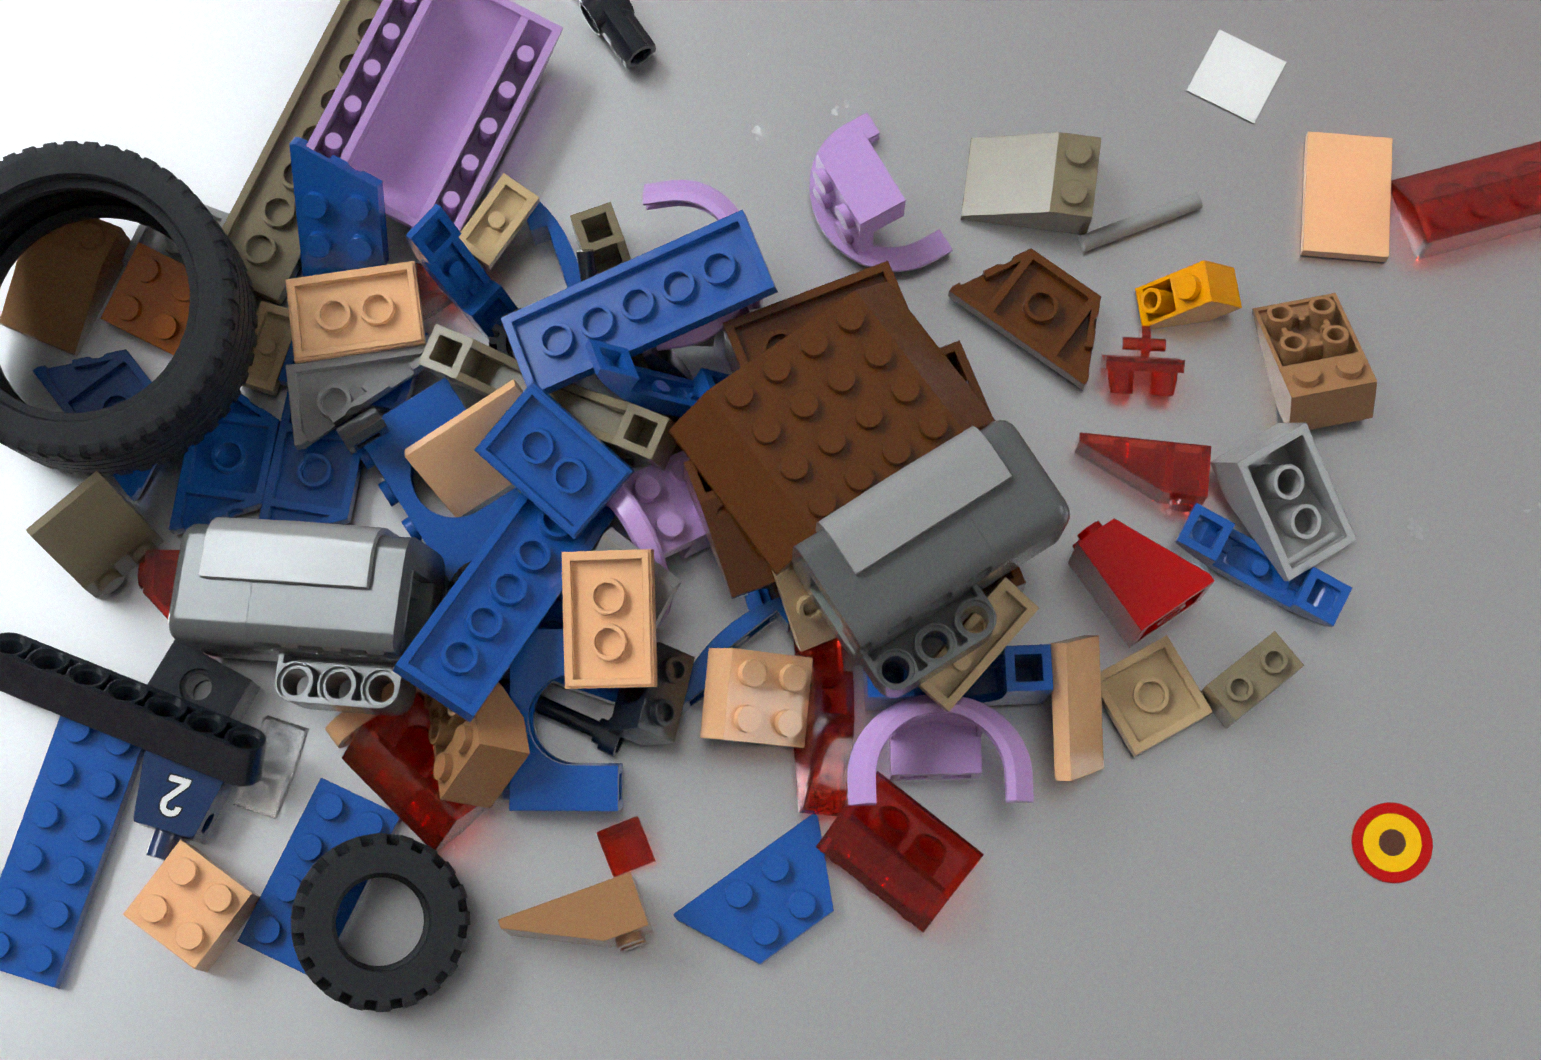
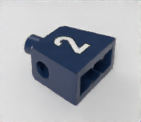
[133,750,235,860]

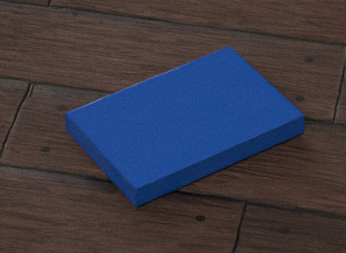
[474,382,635,539]

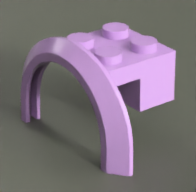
[809,113,953,272]
[643,180,763,351]
[607,451,710,628]
[847,695,1034,806]

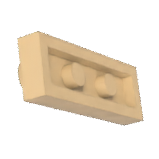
[918,577,1039,712]

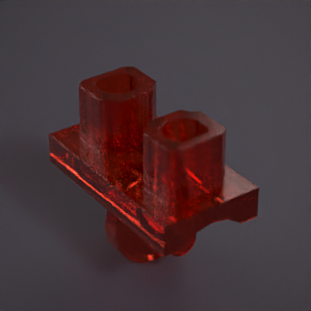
[1101,325,1185,396]

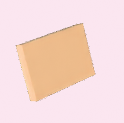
[1300,131,1393,262]
[285,261,426,364]
[404,379,523,517]
[562,549,658,689]
[1051,635,1104,781]

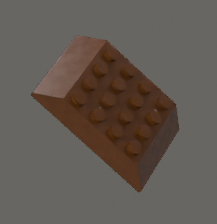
[669,281,996,576]

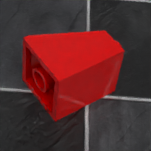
[1068,518,1215,648]

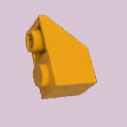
[1135,260,1242,330]

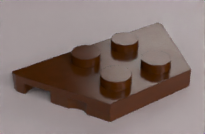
[948,248,1101,390]

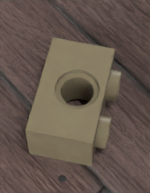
[1201,631,1304,729]

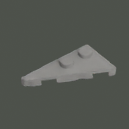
[286,344,426,450]

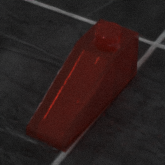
[1074,432,1211,512]

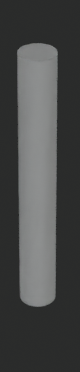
[1078,192,1203,252]

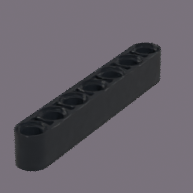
[0,632,266,787]

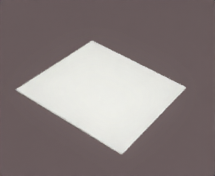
[1186,29,1287,123]

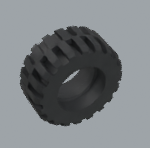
[291,833,470,1012]

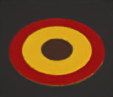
[1352,802,1433,883]

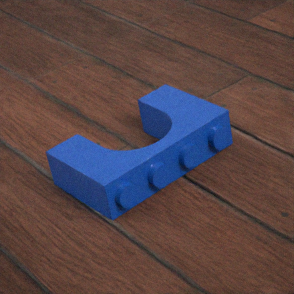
[357,377,520,581]
[502,629,623,811]
[863,644,1053,711]

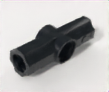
[578,0,656,69]

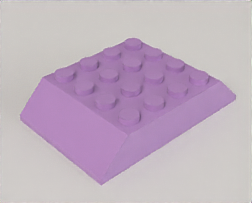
[307,0,563,232]

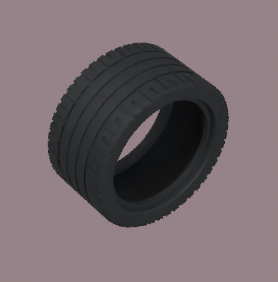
[0,141,258,477]

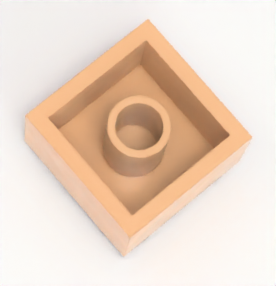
[700,648,813,748]
[123,840,260,972]

